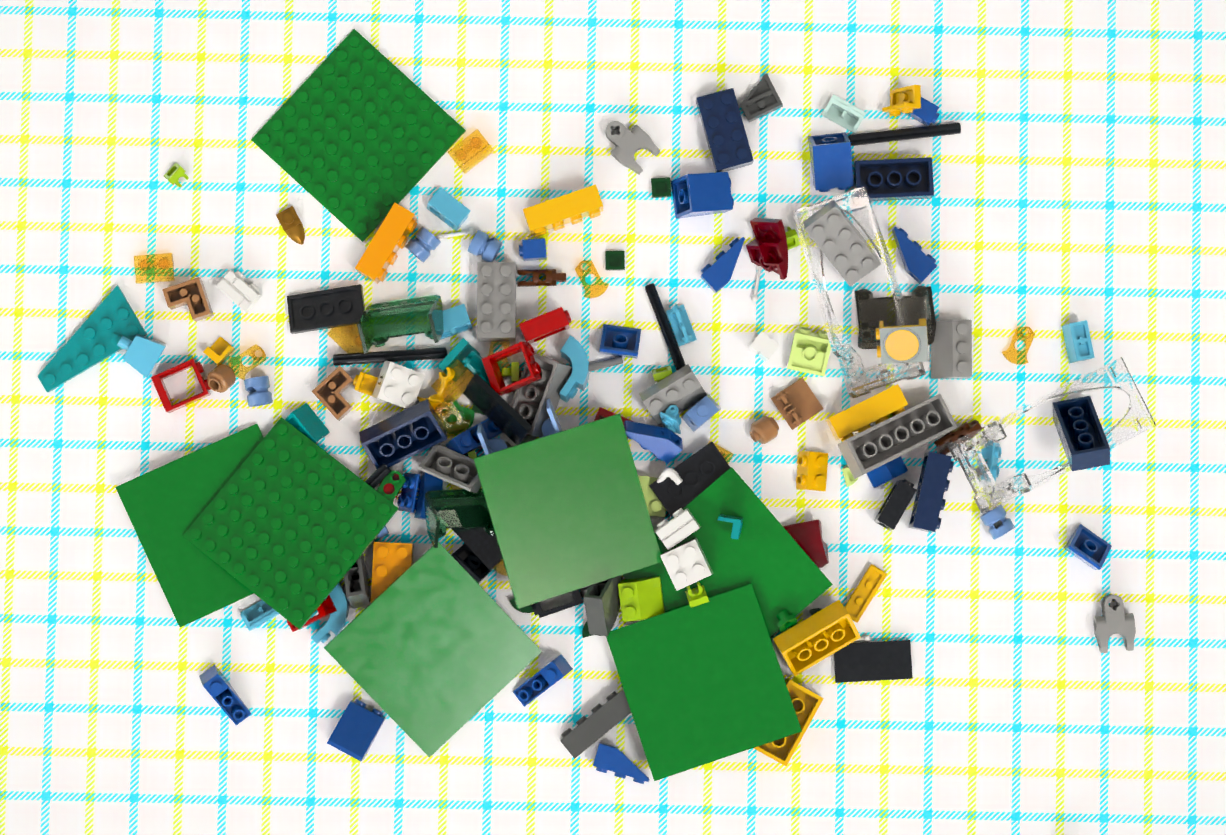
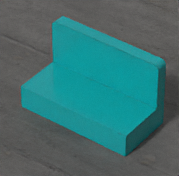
[438,338,480,382]
[285,403,330,443]
[718,514,743,539]

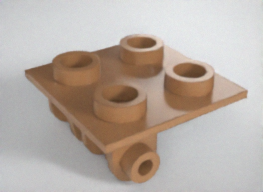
[771,377,824,430]

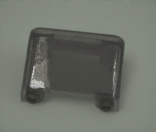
[854,286,936,349]

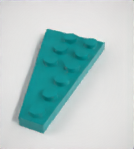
[37,285,147,393]

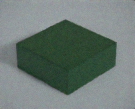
[651,177,671,198]
[605,251,625,271]

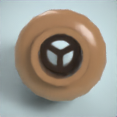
[207,364,236,393]
[750,416,779,444]

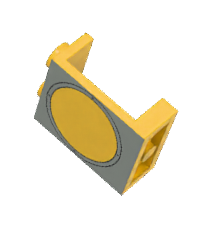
[876,318,929,364]

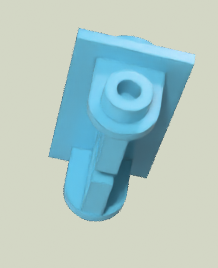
[666,304,697,347]
[660,405,682,435]
[978,441,1002,482]

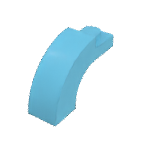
[559,335,589,403]
[311,583,349,644]

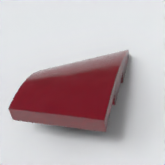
[746,218,788,280]
[783,519,829,568]

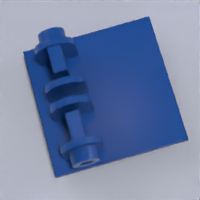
[397,473,421,513]

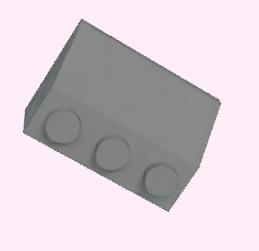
[931,320,972,379]
[639,364,707,425]
[418,444,481,493]

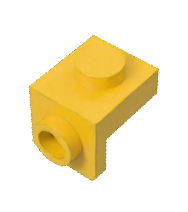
[353,372,378,396]

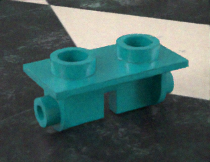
[461,349,491,387]

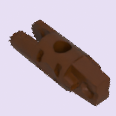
[517,269,566,287]
[934,420,982,455]

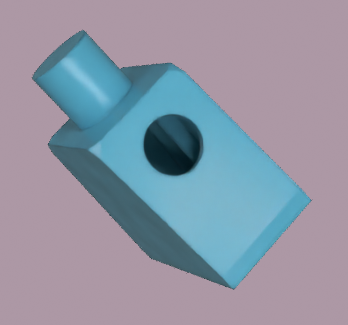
[117,334,166,378]

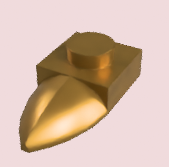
[276,206,305,245]

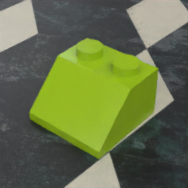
[618,576,665,622]

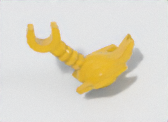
[417,367,455,411]

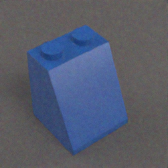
[808,132,854,192]
[671,172,734,219]
[327,699,386,761]

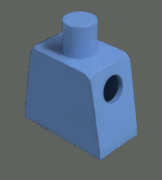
[682,394,721,432]

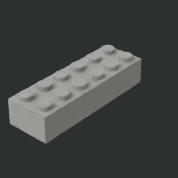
[837,394,958,479]

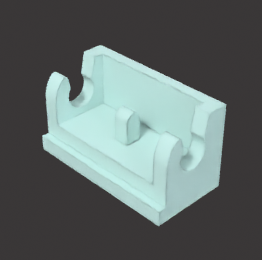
[822,94,866,134]

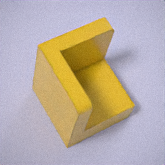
[203,337,235,365]

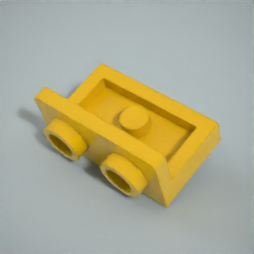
[882,85,921,116]
[796,451,828,491]

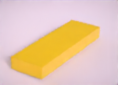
[844,564,887,623]

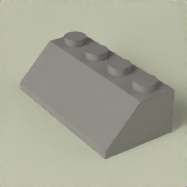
[510,353,572,437]

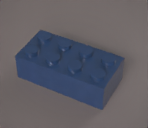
[696,88,754,173]
[853,157,934,202]
[1052,396,1110,471]
[359,399,447,469]
[909,451,954,533]

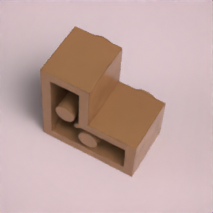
[162,277,214,322]
[311,366,354,421]

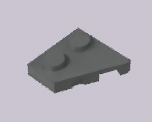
[740,73,783,123]

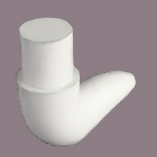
[657,467,683,485]

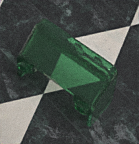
[357,295,444,353]
[424,488,495,548]

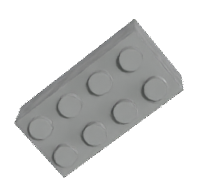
[803,200,881,287]
[477,262,516,342]

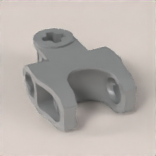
[605,121,660,175]
[1093,594,1136,653]

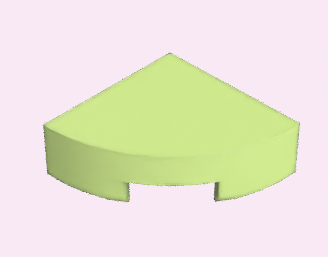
[842,467,859,487]

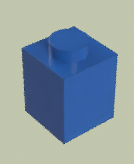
[908,97,940,126]
[519,238,547,261]

